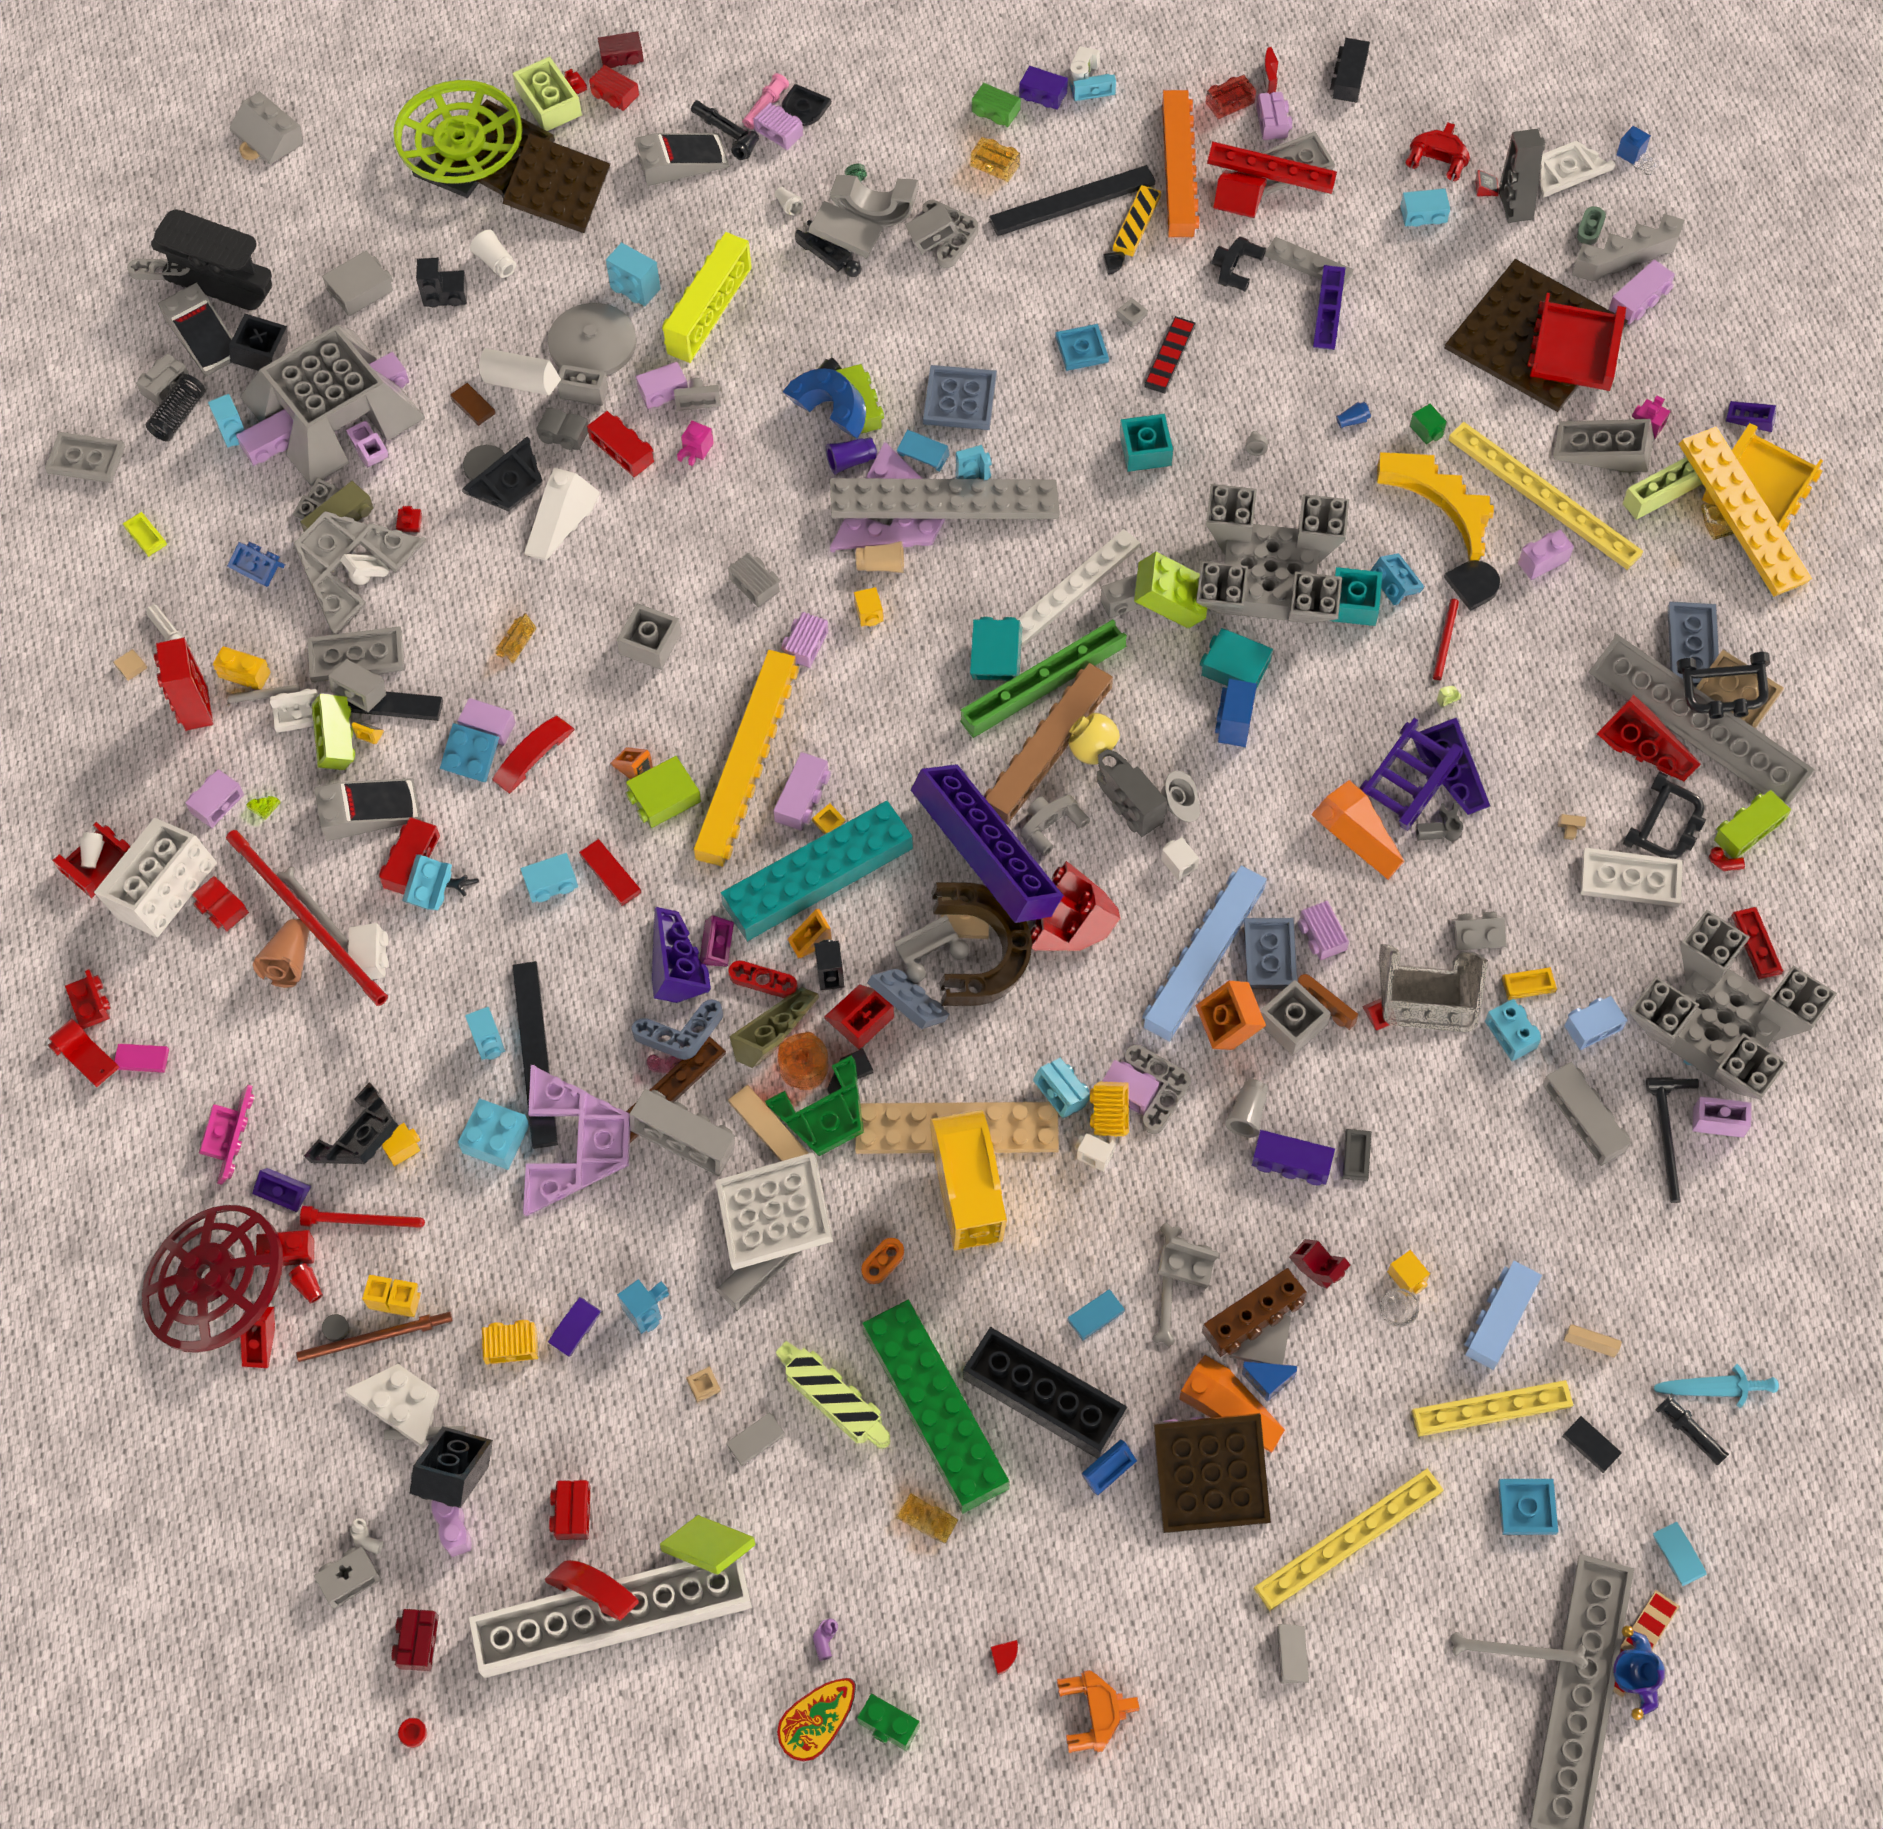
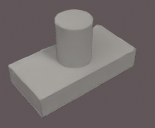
[674,378,721,411]

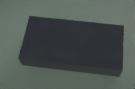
[1562,1416,1622,1473]

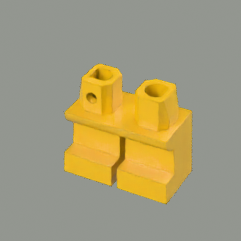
[362,1274,421,1317]

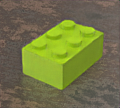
[1134,551,1207,628]

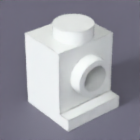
[1075,1133,1116,1172]

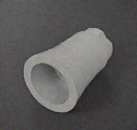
[1225,1079,1268,1138]

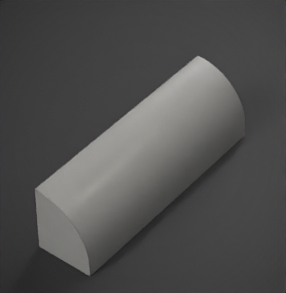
[716,1251,801,1311]

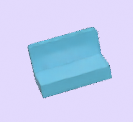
[1069,74,1116,101]

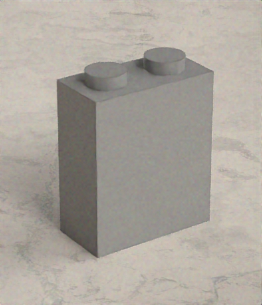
[322,250,393,316]

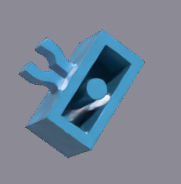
[617,1279,669,1334]

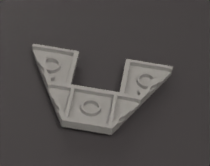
[294,511,426,635]

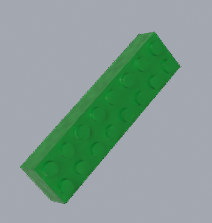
[862,1299,1010,1514]

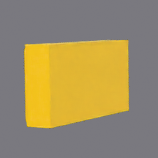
[1502,967,1557,1000]

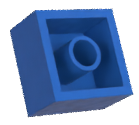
[1215,679,1257,747]

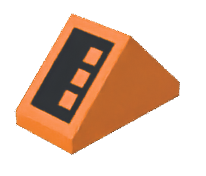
[610,747,653,779]

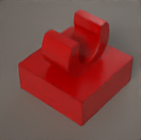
[564,69,587,94]
[396,506,422,532]

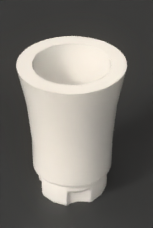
[470,230,517,278]

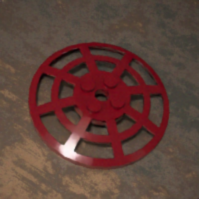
[142,1205,283,1353]

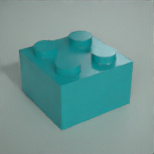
[1119,413,1173,472]
[1330,567,1382,626]

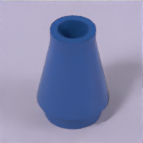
[1336,402,1371,428]

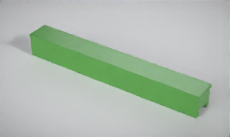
[960,619,1127,738]

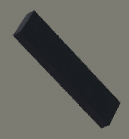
[348,691,443,721]

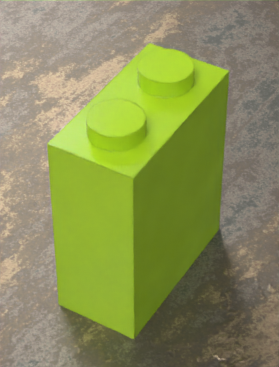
[625,756,702,828]

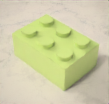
[513,57,582,131]

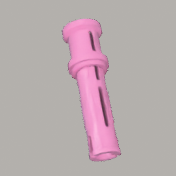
[742,73,789,130]

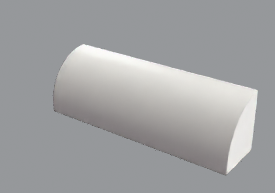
[479,348,561,395]

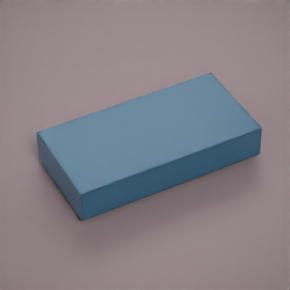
[1067,1289,1125,1341]

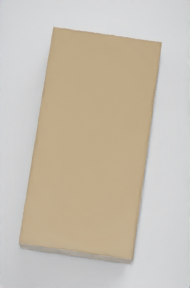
[1563,1324,1622,1358]

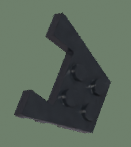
[304,1082,399,1164]

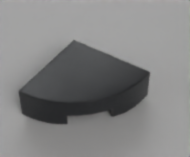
[1103,252,1125,275]

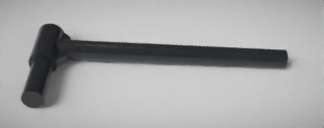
[1646,1077,1699,1203]

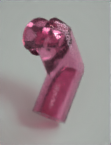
[646,1054,682,1073]

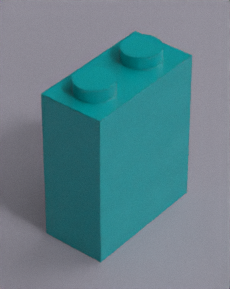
[970,616,1023,681]
[1199,628,1273,689]

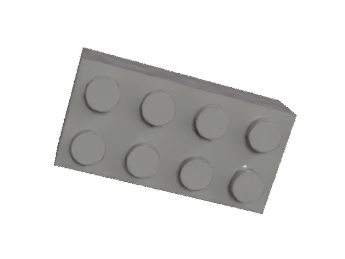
[630,1089,735,1176]

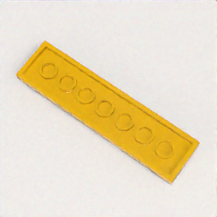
[1678,426,1812,597]

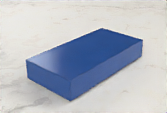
[1081,1439,1137,1495]

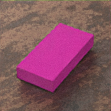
[114,1044,169,1073]

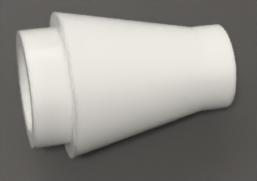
[774,187,803,216]
[80,832,105,869]

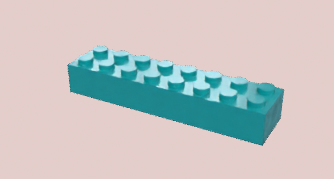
[720,800,913,942]

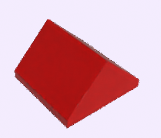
[1213,169,1267,218]

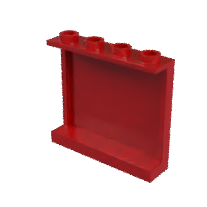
[1528,293,1627,391]

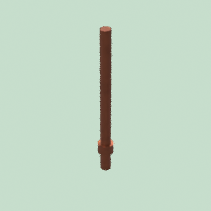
[296,1311,453,1362]

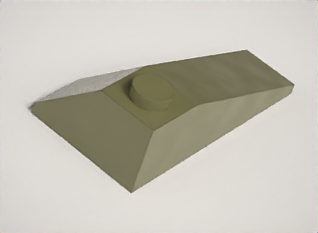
[729,987,819,1068]

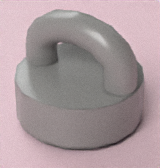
[1245,431,1268,456]

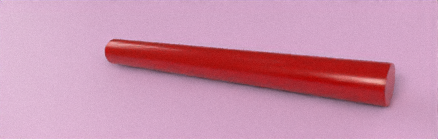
[1432,599,1459,681]

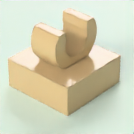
[1557,814,1586,840]

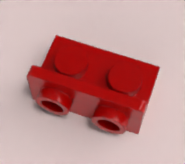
[65,969,111,1029]

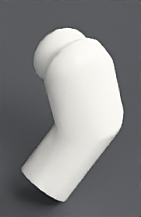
[350,1518,383,1554]

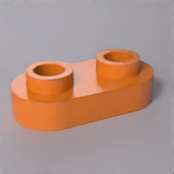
[861,1238,904,1284]

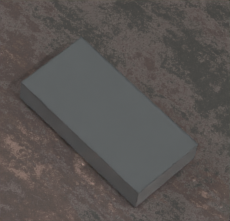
[1342,1129,1372,1181]

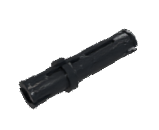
[691,100,748,140]

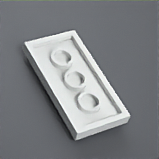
[1580,848,1683,908]

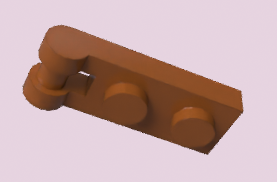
[1298,974,1359,1030]

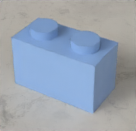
[1564,996,1627,1050]

